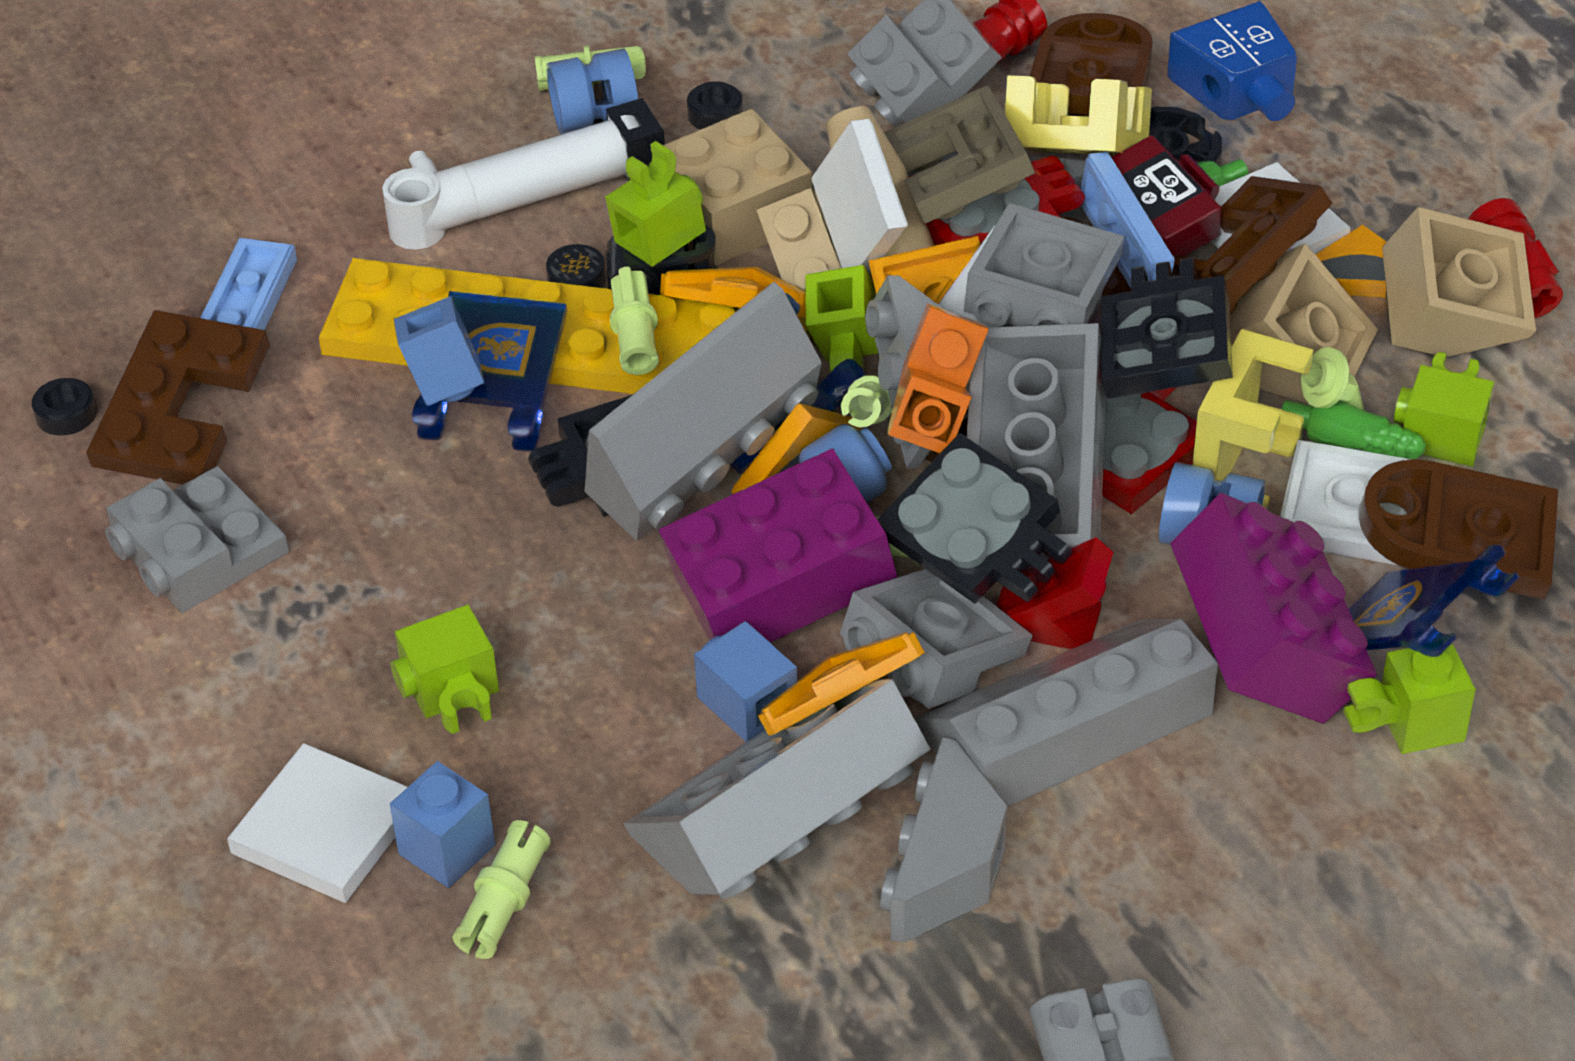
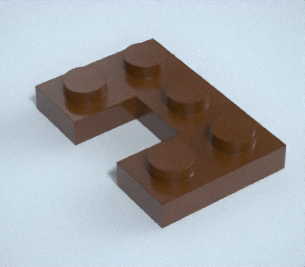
[1172,176,1333,315]
[86,310,270,485]

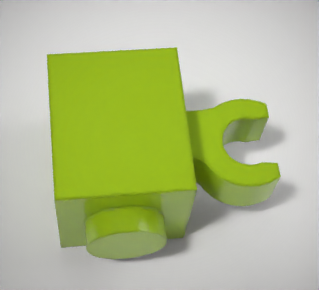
[605,141,706,267]
[805,265,878,390]
[1393,352,1495,467]
[390,604,499,734]
[1343,639,1476,754]

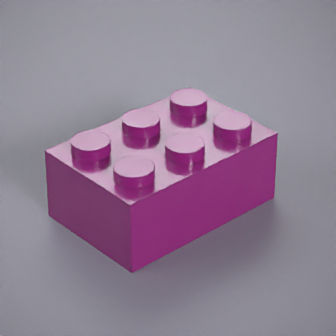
[658,448,898,642]
[1170,493,1377,724]

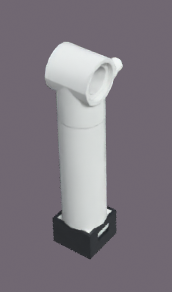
[382,98,665,250]

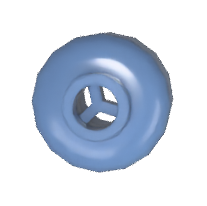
[799,424,892,503]

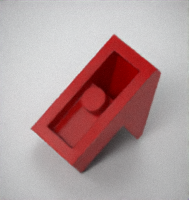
[996,537,1114,649]

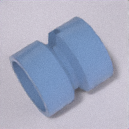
[546,48,638,134]
[1159,462,1265,545]

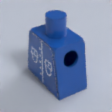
[1167,1,1297,121]

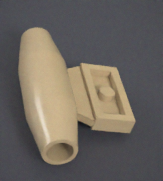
[756,106,935,291]

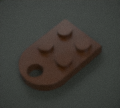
[1030,13,1153,115]
[1359,459,1558,600]

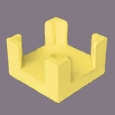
[1005,75,1152,156]
[1193,329,1314,509]

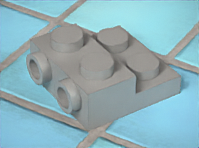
[847,0,1002,127]
[964,203,1125,328]
[105,466,289,613]
[839,569,1033,709]

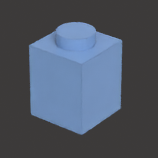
[394,296,484,406]
[694,621,797,742]
[389,761,495,888]

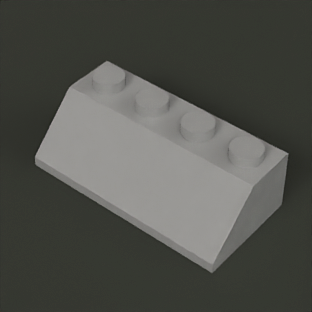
[584,282,822,541]
[967,323,1106,560]
[915,619,1218,807]
[623,679,931,899]

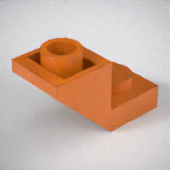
[887,303,989,453]

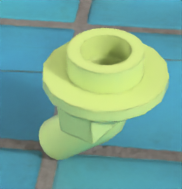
[1301,347,1364,410]

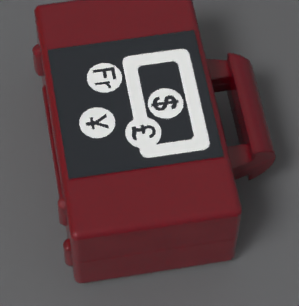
[1111,135,1221,257]

